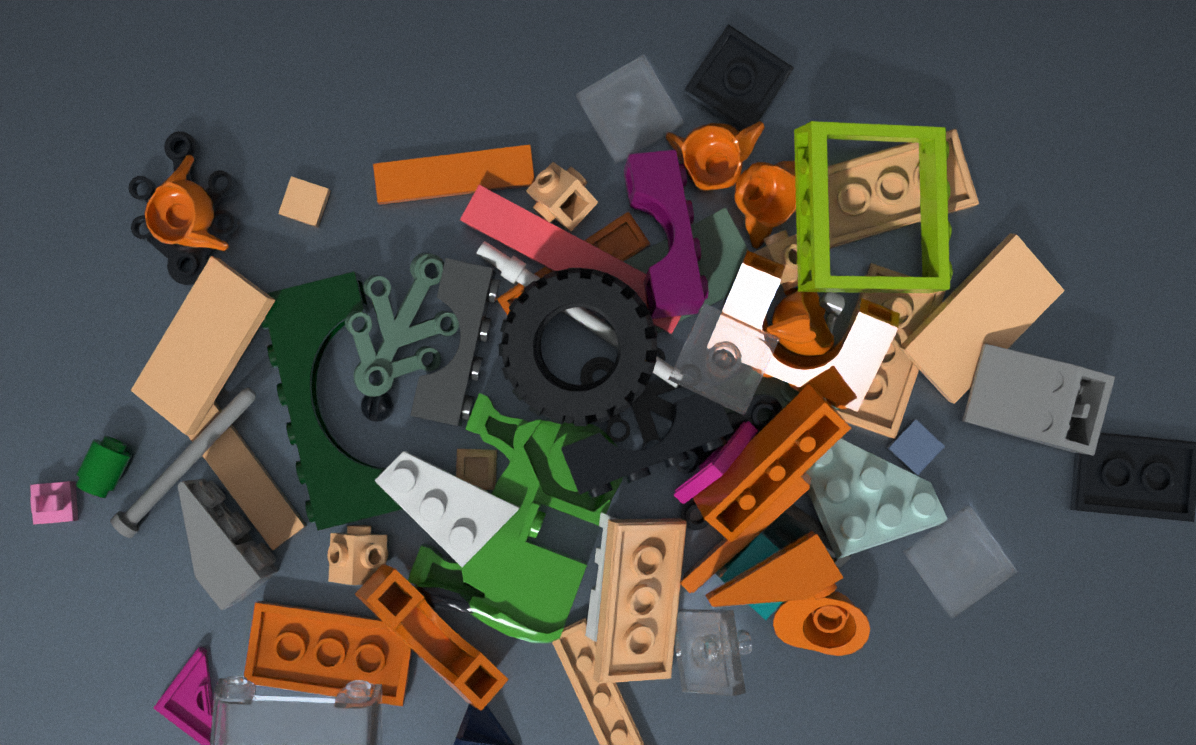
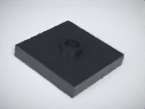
[684,24,794,130]

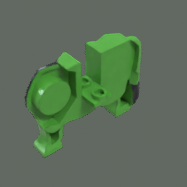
[408,393,623,644]

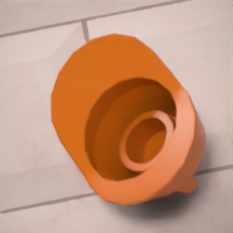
[773,591,870,656]

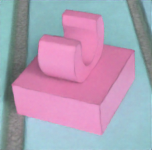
[30,481,78,525]

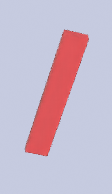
[460,185,681,334]

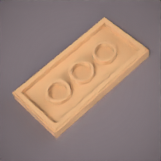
[828,129,979,249]
[899,233,1065,404]
[131,256,275,435]
[825,263,946,439]
[593,518,687,684]

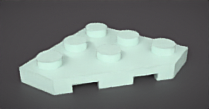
[806,438,948,559]

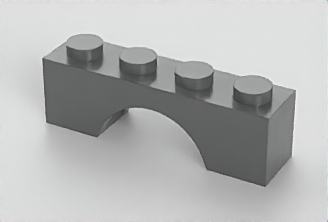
[410,258,501,426]

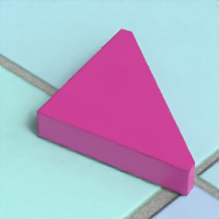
[673,421,758,504]
[153,646,219,745]

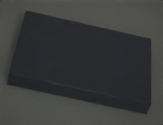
[1070,433,1196,522]

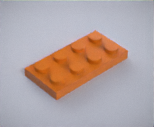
[243,601,413,706]

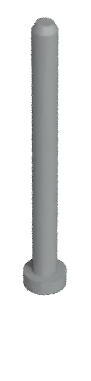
[110,387,256,538]

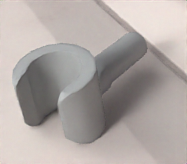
[819,292,845,333]

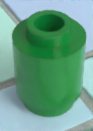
[76,435,131,498]

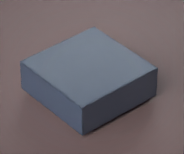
[886,419,945,475]

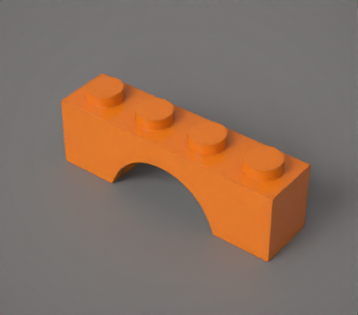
[355,564,509,711]

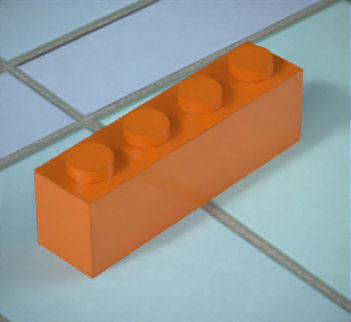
[693,384,851,543]

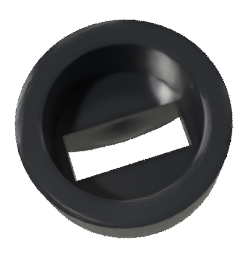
[361,392,394,422]

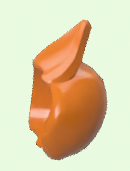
[666,121,765,191]
[144,155,229,251]
[734,161,796,249]
[767,288,834,356]

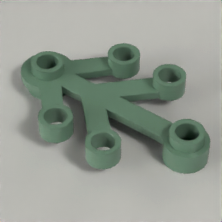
[345,252,459,397]

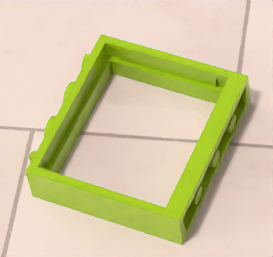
[794,121,953,293]

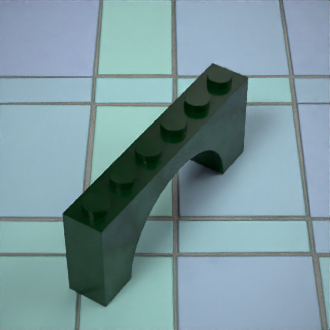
[261,271,403,531]

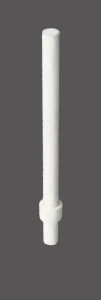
[476,241,685,388]

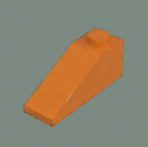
[705,531,844,607]

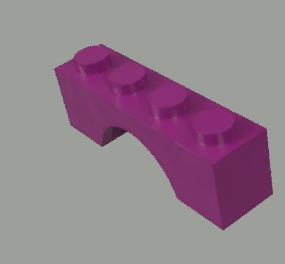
[624,150,709,319]

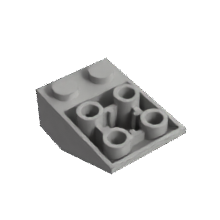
[962,344,1115,456]
[177,479,278,610]

